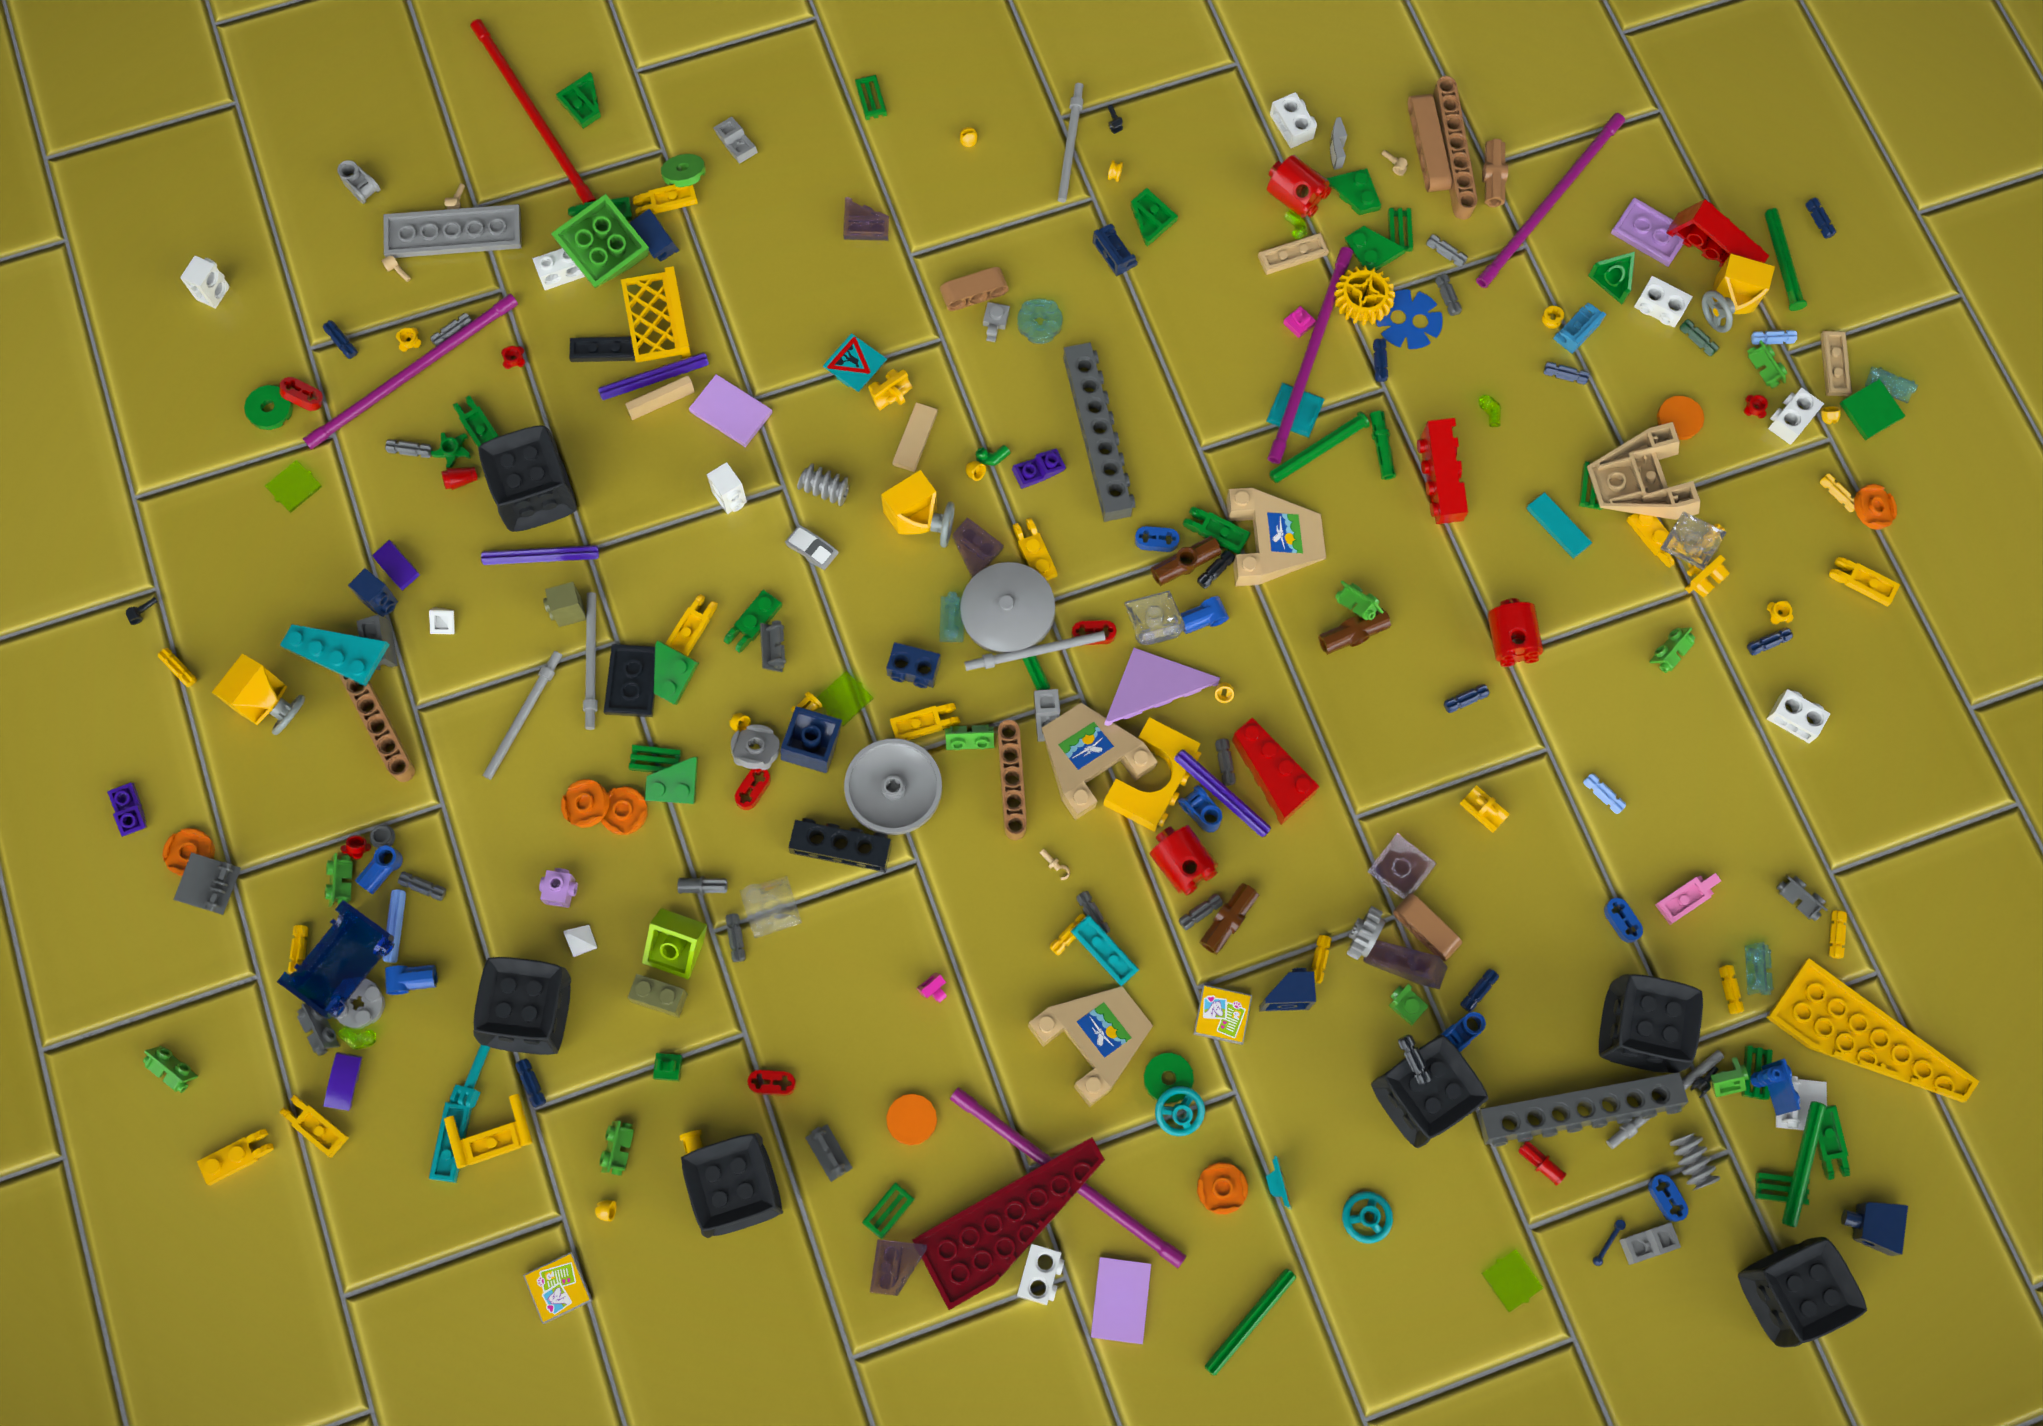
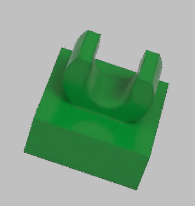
[653,1053,682,1082]

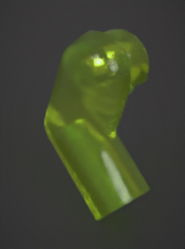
[1284,210,1308,240]
[1478,395,1501,427]
[338,1026,376,1050]

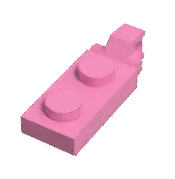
[1655,873,1721,925]

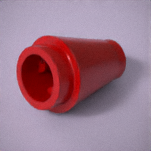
[441,467,478,490]

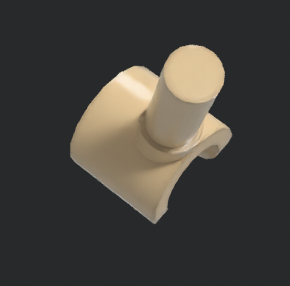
[1382,150,1407,176]
[445,183,465,210]
[381,256,411,282]

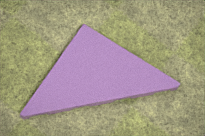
[1104,648,1220,726]

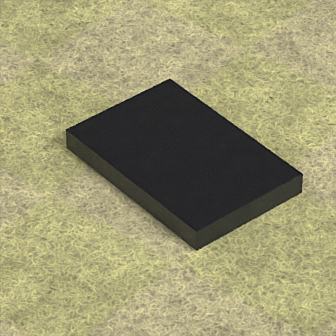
[604,644,655,717]

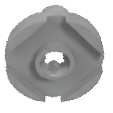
[731,724,780,770]
[332,978,385,1029]

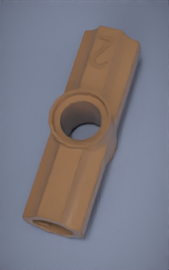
[1482,139,1508,207]

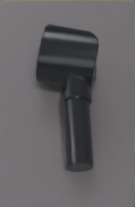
[1108,105,1123,134]
[126,597,158,625]
[1690,1066,1718,1098]

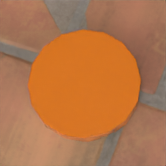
[1657,396,1704,440]
[1854,484,1897,530]
[561,779,609,828]
[601,786,648,835]
[162,828,215,877]
[886,1094,937,1146]
[1197,1162,1248,1215]

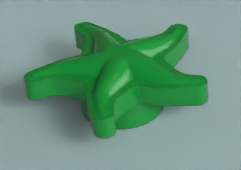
[430,432,471,468]

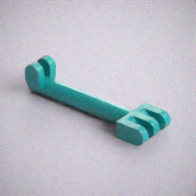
[450,1045,490,1108]

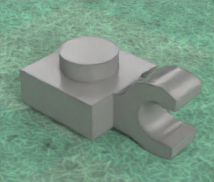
[983,302,1010,342]

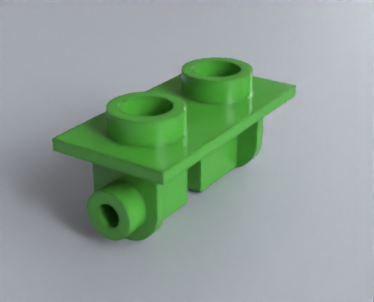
[1747,340,1788,389]
[1335,581,1384,620]
[1649,627,1695,673]
[945,724,994,750]
[325,853,353,907]
[143,1046,198,1093]
[599,1121,634,1176]

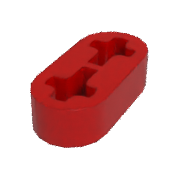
[279,377,323,411]
[1071,620,1117,645]
[735,769,771,810]
[747,1070,796,1096]

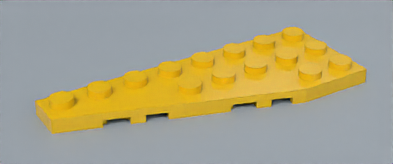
[1766,958,1980,1102]

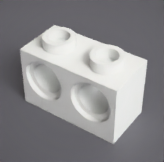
[1270,92,1317,149]
[532,248,585,290]
[180,256,230,309]
[1634,276,1693,327]
[1768,387,1824,445]
[707,462,747,514]
[1767,689,1830,743]
[1017,1244,1065,1305]

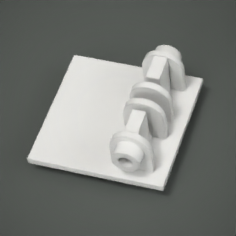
[1776,1076,1827,1130]

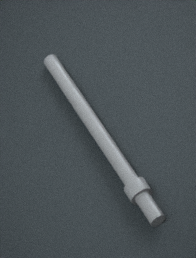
[1058,83,1084,203]
[583,592,598,730]
[964,631,1105,671]
[482,651,563,780]
[1606,1050,1724,1149]

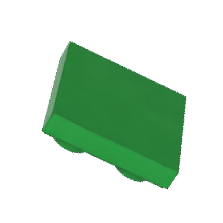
[1839,379,1905,441]

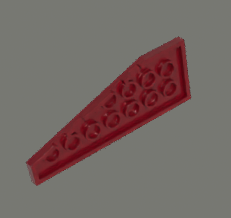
[912,1137,1105,1310]

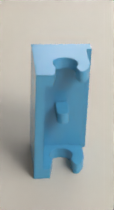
[1553,303,1606,354]

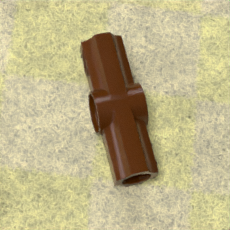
[1150,536,1222,586]
[1318,608,1391,655]
[1199,883,1259,955]

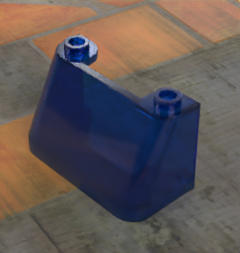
[277,900,395,1019]

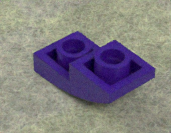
[1012,448,1066,489]
[372,540,420,591]
[107,782,147,837]
[323,1052,363,1111]

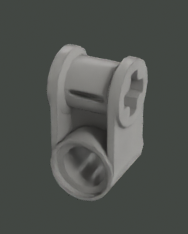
[337,160,381,204]

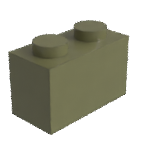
[543,582,586,627]
[628,974,688,1018]

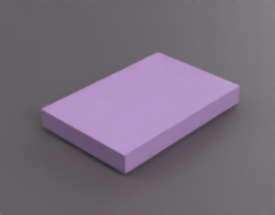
[1611,197,1684,267]
[689,374,772,448]
[1090,1257,1151,1344]

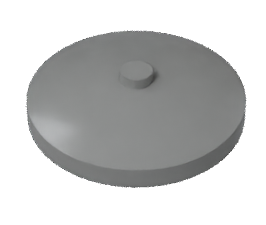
[960,562,1055,654]
[844,738,942,835]

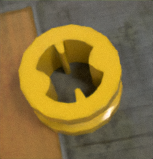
[1108,160,1123,182]
[1542,306,1564,329]

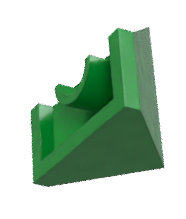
[1588,251,1635,304]

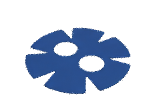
[1376,289,1443,349]

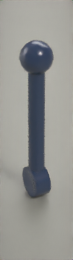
[1593,1220,1626,1266]

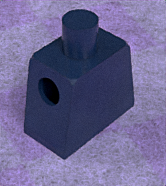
[1841,1202,1908,1256]

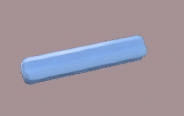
[382,889,406,963]

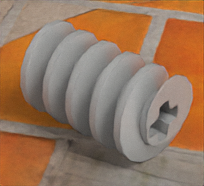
[797,463,849,507]
[1669,1133,1720,1191]

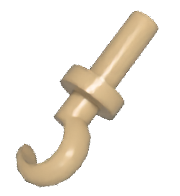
[1039,849,1070,880]

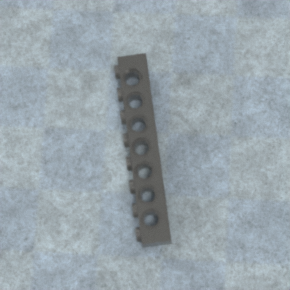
[1063,342,1135,522]
[1477,1073,1688,1147]

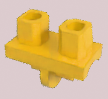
[868,369,912,411]
[1685,555,1730,598]
[1460,785,1510,833]

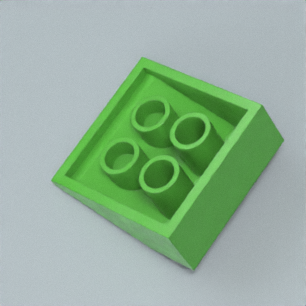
[551,194,649,288]

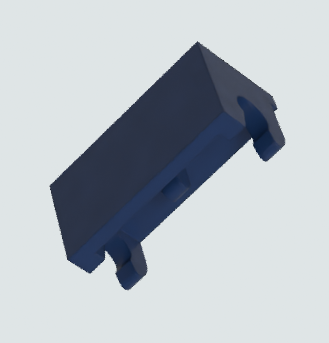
[630,209,679,261]
[1093,224,1138,277]

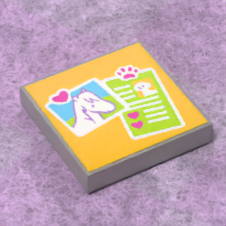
[1193,985,1252,1045]
[523,1252,593,1324]

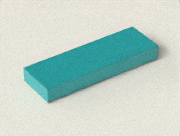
[1526,492,1592,559]
[1070,914,1139,986]
[429,1102,472,1183]

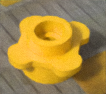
[396,328,421,352]
[1767,601,1794,625]

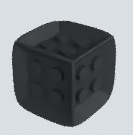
[478,425,577,532]
[473,957,571,1055]
[1599,974,1703,1073]
[1371,1034,1488,1148]
[681,1133,783,1238]
[1738,1237,1867,1348]

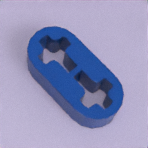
[1135,526,1180,552]
[1604,898,1643,943]
[1648,1174,1688,1222]

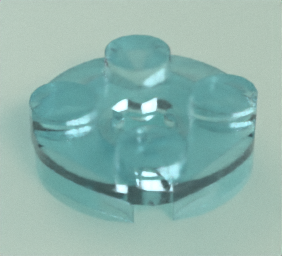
[1017,299,1063,344]

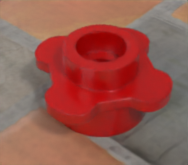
[501,346,526,369]
[1744,395,1768,419]
[340,835,371,859]

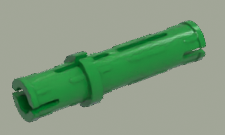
[1370,410,1396,480]

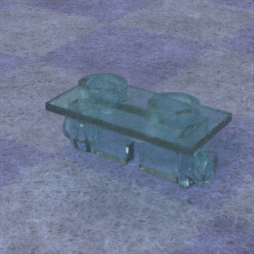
[1865,366,1918,403]
[939,592,964,642]
[1745,942,1774,995]

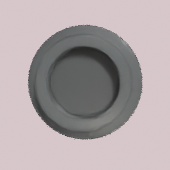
[370,825,396,848]

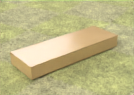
[1258,233,1329,275]
[1820,331,1852,396]
[625,376,695,420]
[893,403,938,472]

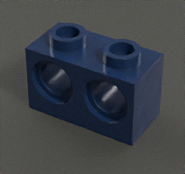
[348,568,398,617]
[886,642,941,688]

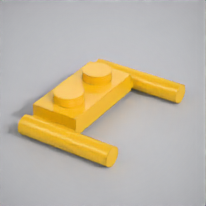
[444,1094,533,1168]

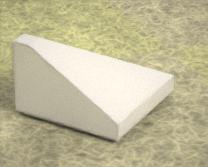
[429,608,455,634]
[563,925,598,957]

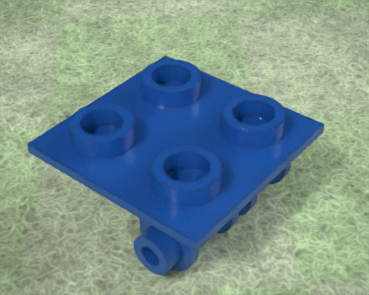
[1750,1059,1800,1116]

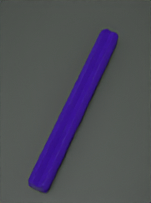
[598,353,709,400]
[481,545,599,565]
[1174,749,1271,837]

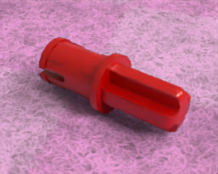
[1518,1141,1567,1186]

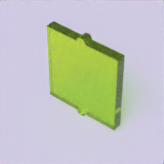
[265,460,322,513]
[817,671,873,726]
[1481,1249,1543,1313]

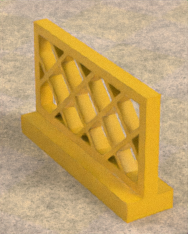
[621,266,691,363]

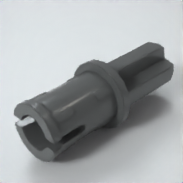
[678,876,728,896]

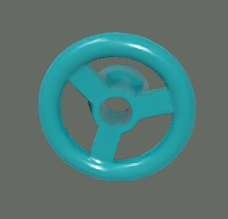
[1155,1086,1205,1136]
[1342,1191,1393,1244]

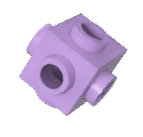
[539,868,578,908]

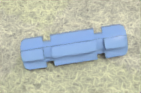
[1751,330,1797,345]
[1583,773,1626,814]

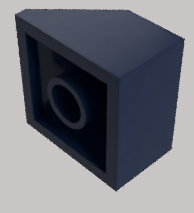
[780,706,842,774]
[1259,968,1316,1012]

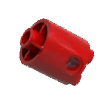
[1266,155,1332,218]
[1487,598,1543,667]
[1150,825,1218,896]

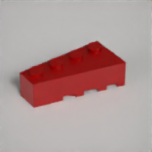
[1666,199,1769,268]
[1417,418,1468,524]
[1232,717,1320,825]

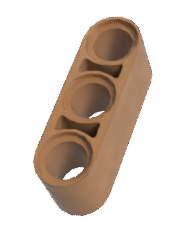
[940,267,1009,311]
[1393,894,1462,961]

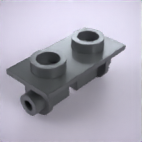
[760,620,786,672]
[1776,875,1828,921]
[297,1003,340,1056]
[805,1125,853,1182]

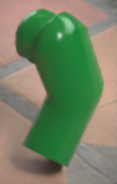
[975,445,1011,466]

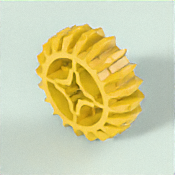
[1334,265,1395,326]

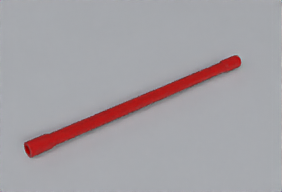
[470,19,596,204]

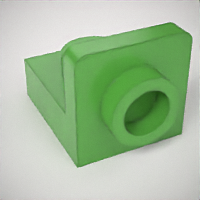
[1388,984,1429,1026]
[1711,1057,1749,1097]

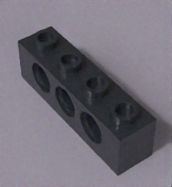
[788,818,892,873]

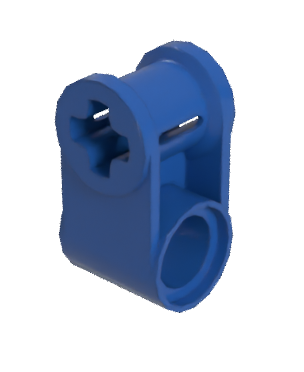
[1178,785,1222,833]
[1440,1012,1486,1052]

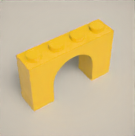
[1103,717,1202,832]

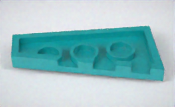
[280,624,390,686]

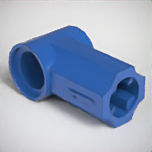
[1178,596,1229,634]
[355,845,403,894]
[385,965,438,995]

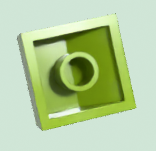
[642,908,707,979]

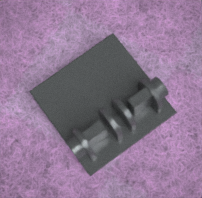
[173,852,241,915]

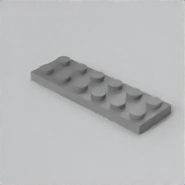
[383,204,522,258]

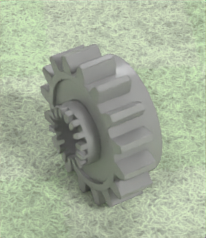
[1347,906,1386,960]

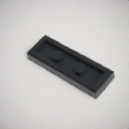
[569,337,640,362]

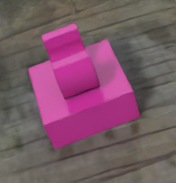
[1283,306,1316,338]
[916,973,947,1003]

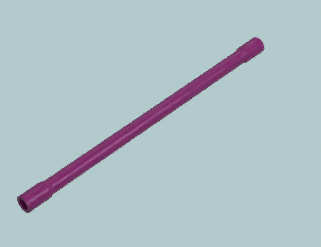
[1476,113,1625,288]
[1267,247,1353,464]
[302,294,518,450]
[950,1087,1186,1269]

